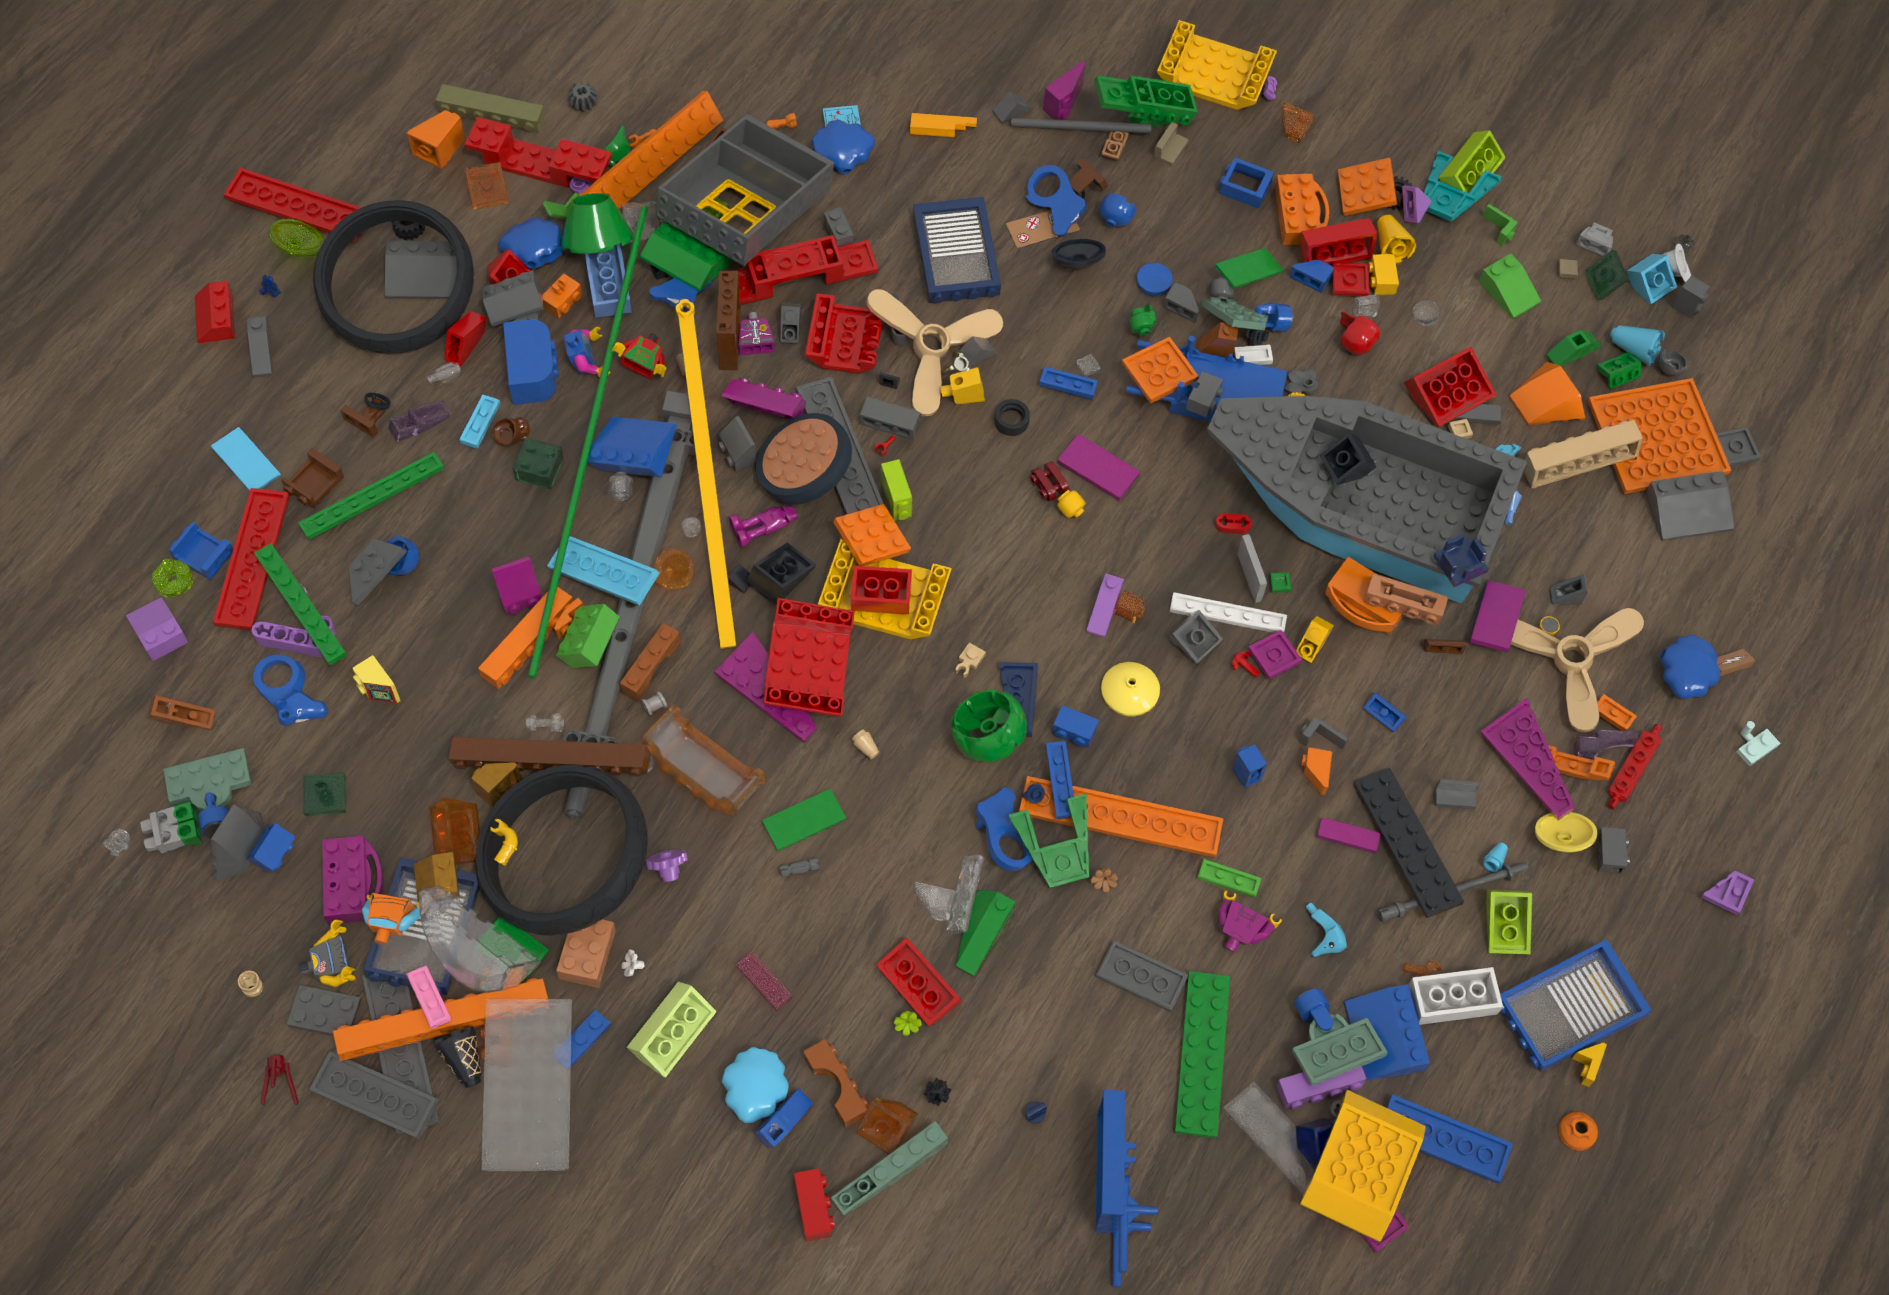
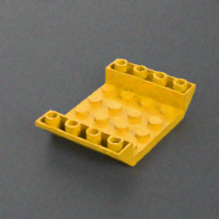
[1157,20,1277,110]
[818,539,951,640]
[1300,1090,1426,1242]

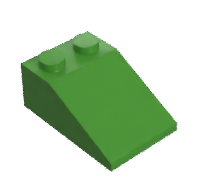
[1479,253,1541,319]

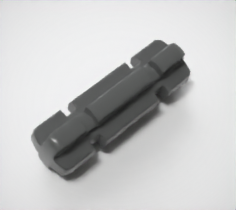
[779,857,819,877]

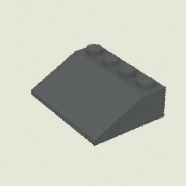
[385,240,457,299]
[1645,471,1734,541]

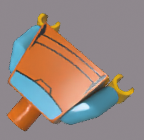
[362,893,429,945]

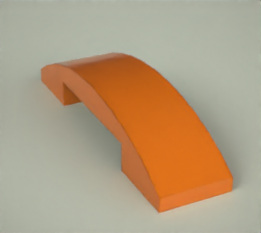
[1548,745,1615,780]

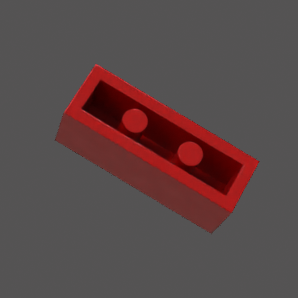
[794,1168,835,1242]

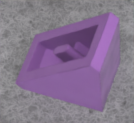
[1402,185,1431,223]

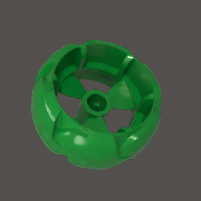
[951,689,1027,763]

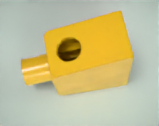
[941,367,985,404]

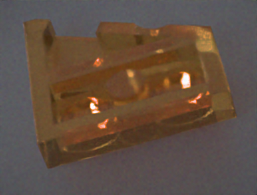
[1283,102,1315,143]

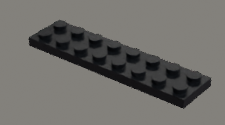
[1353,768,1464,918]

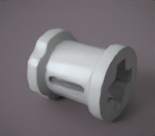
[641,691,667,716]

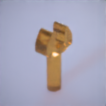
[1403,961,1443,976]

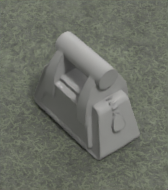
[1576,222,1613,257]

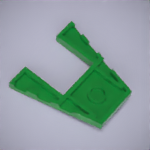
[1008,794,1089,888]

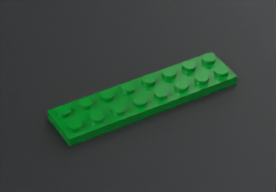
[1174,971,1230,1139]

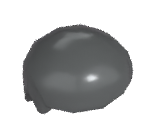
[1659,349,1687,376]

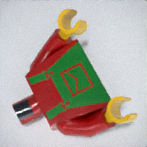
[611,333,666,380]

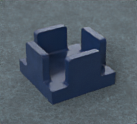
[1433,534,1489,587]

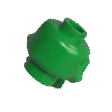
[1129,305,1157,336]

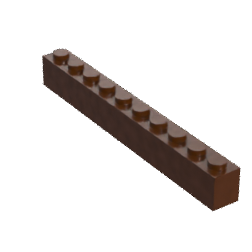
[448,737,651,777]

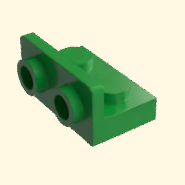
[1597,352,1641,389]

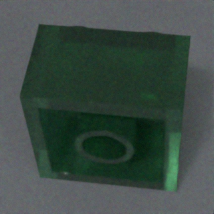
[512,437,564,489]

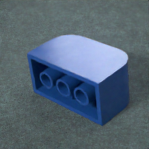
[503,319,559,405]

